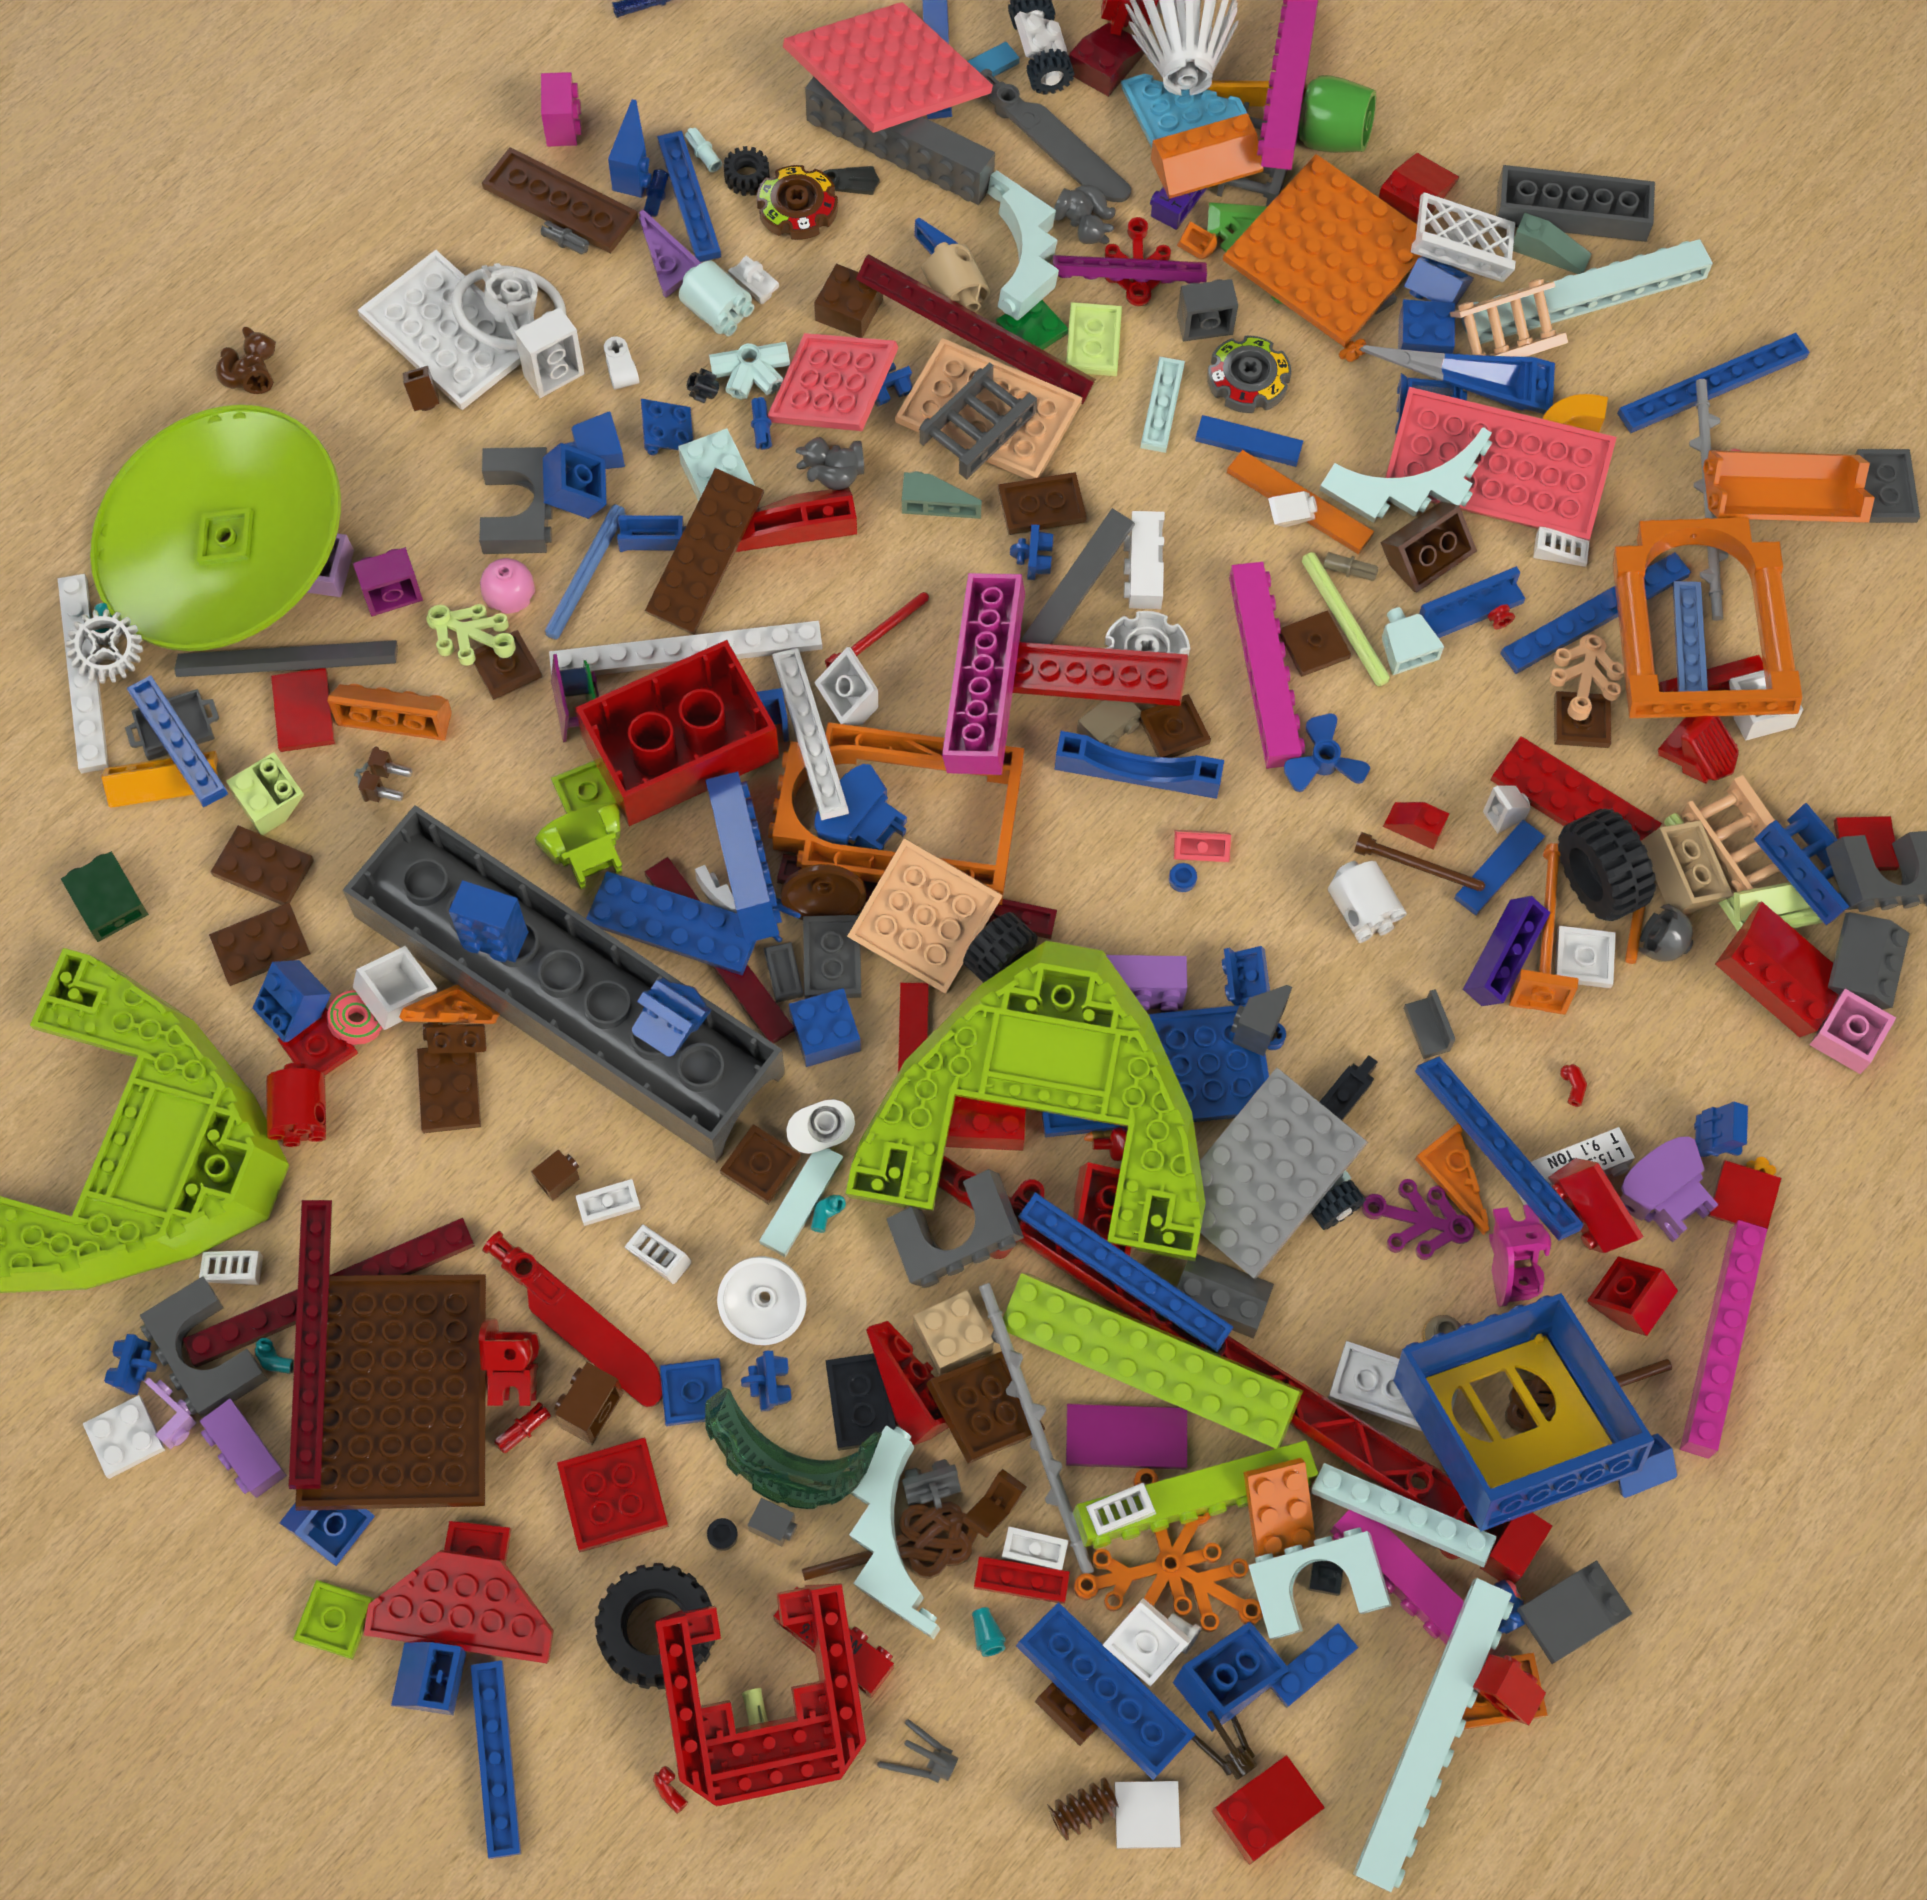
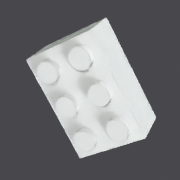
[514,307,585,398]

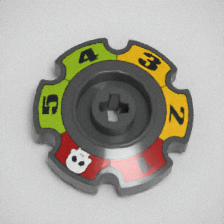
[1207,335,1291,413]

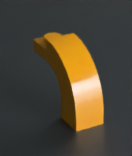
[1542,394,1608,433]

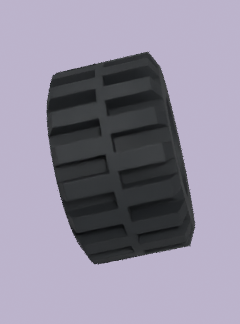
[963,912,1038,983]

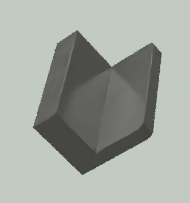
[1403,989,1455,1059]

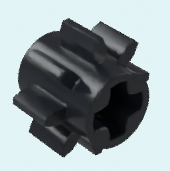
[686,368,719,403]

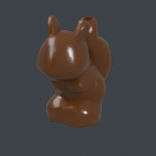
[216,327,276,394]

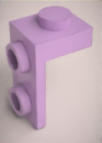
[144,1377,197,1450]

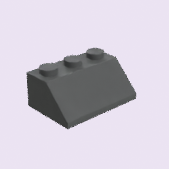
[1828,912,1910,1010]
[1177,1254,1274,1339]

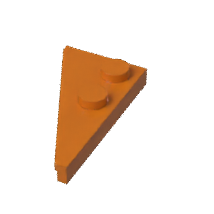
[399,984,500,1024]
[1415,1123,1490,1235]

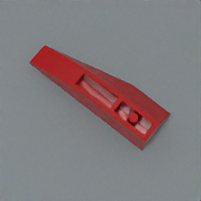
[736,487,857,552]

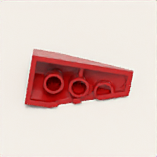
[866,1321,949,1446]

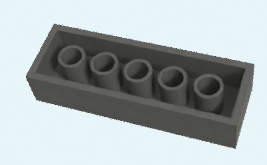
[1496,165,1655,242]

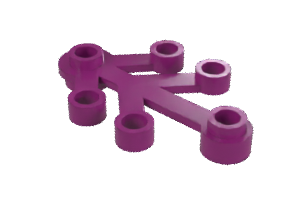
[1362,1179,1475,1260]

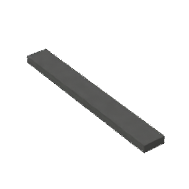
[174,640,398,677]

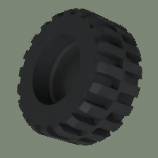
[1558,809,1656,921]
[595,1563,715,1690]

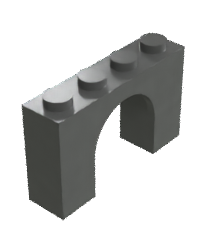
[479,447,553,554]
[1826,831,1927,912]
[886,1169,1024,1288]
[140,1276,268,1418]

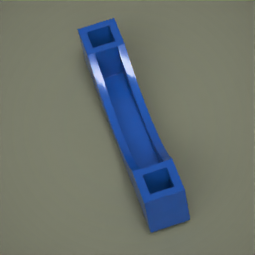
[1054,731,1224,799]

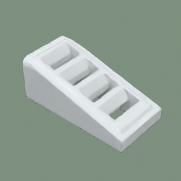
[1533,526,1590,567]
[625,1224,691,1284]
[199,1251,263,1285]
[1086,1483,1156,1536]

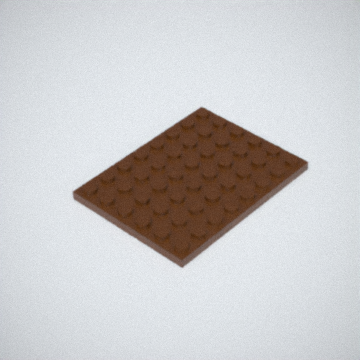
[295,1274,486,1511]

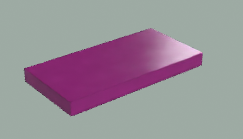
[1066,1404,1187,1470]

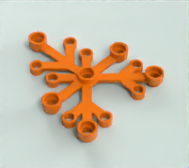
[1074,1468,1263,1632]

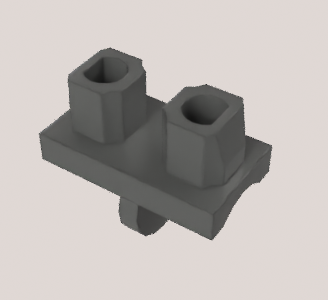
[902,1459,961,1509]

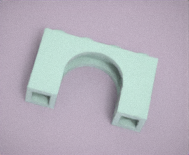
[1249,1528,1392,1640]

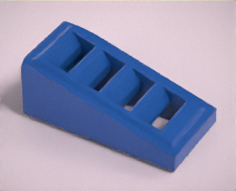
[914,218,958,255]

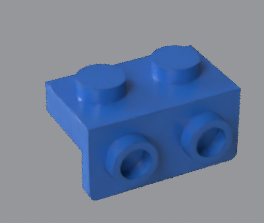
[1222,946,1270,1005]

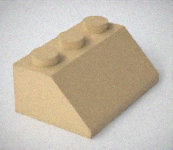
[1641,820,1733,915]

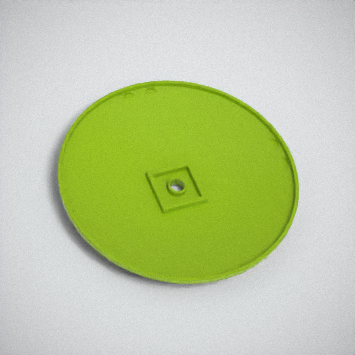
[90,405,341,651]

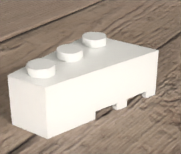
[1124,511,1165,609]

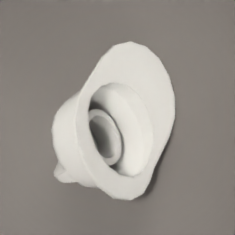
[786,1099,855,1154]

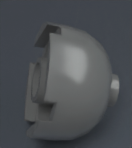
[1639,904,1693,962]

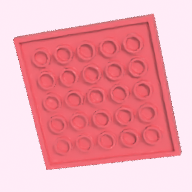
[783,2,993,133]

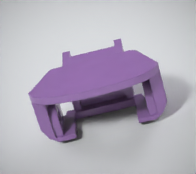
[1620,1136,1718,1242]

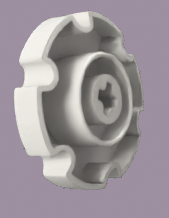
[1105,611,1190,656]

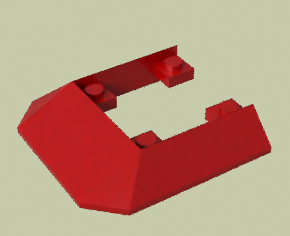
[655,1583,866,1807]

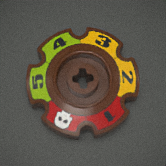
[757,165,838,240]

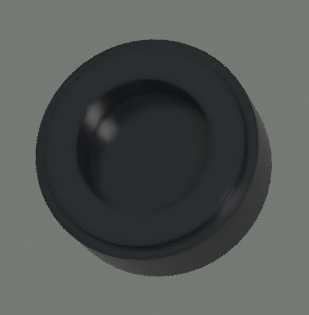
[707,1518,738,1551]

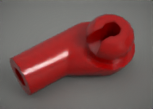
[1560,1064,1587,1107]

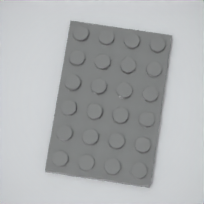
[1199,1067,1368,1279]

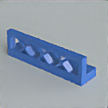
[1419,566,1525,638]

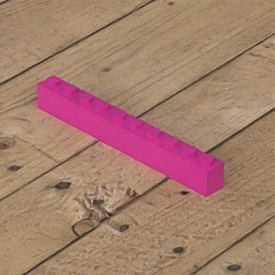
[1257,0,1318,170]

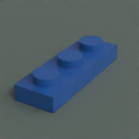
[1270,1623,1359,1708]

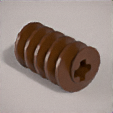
[1047,1777,1119,1841]

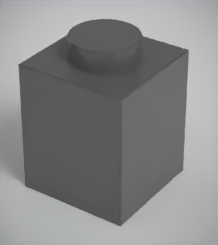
[748,1497,798,1547]

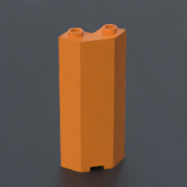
[1703,450,1875,523]

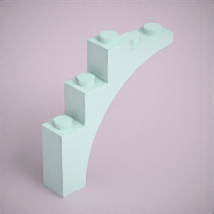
[1320,428,1493,523]

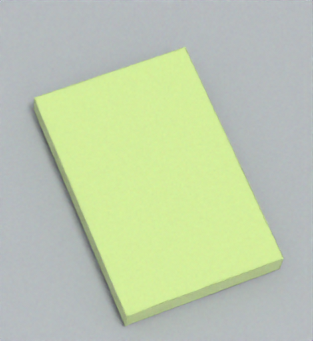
[1066,302,1122,376]

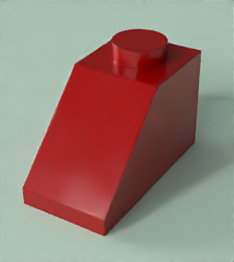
[1383,802,1450,850]

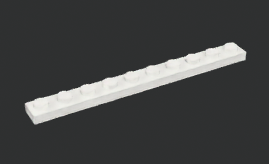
[549,621,822,676]

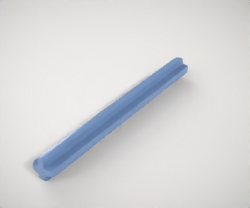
[545,504,625,640]

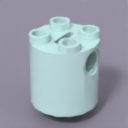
[679,260,755,337]

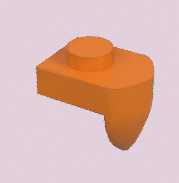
[1177,221,1217,259]

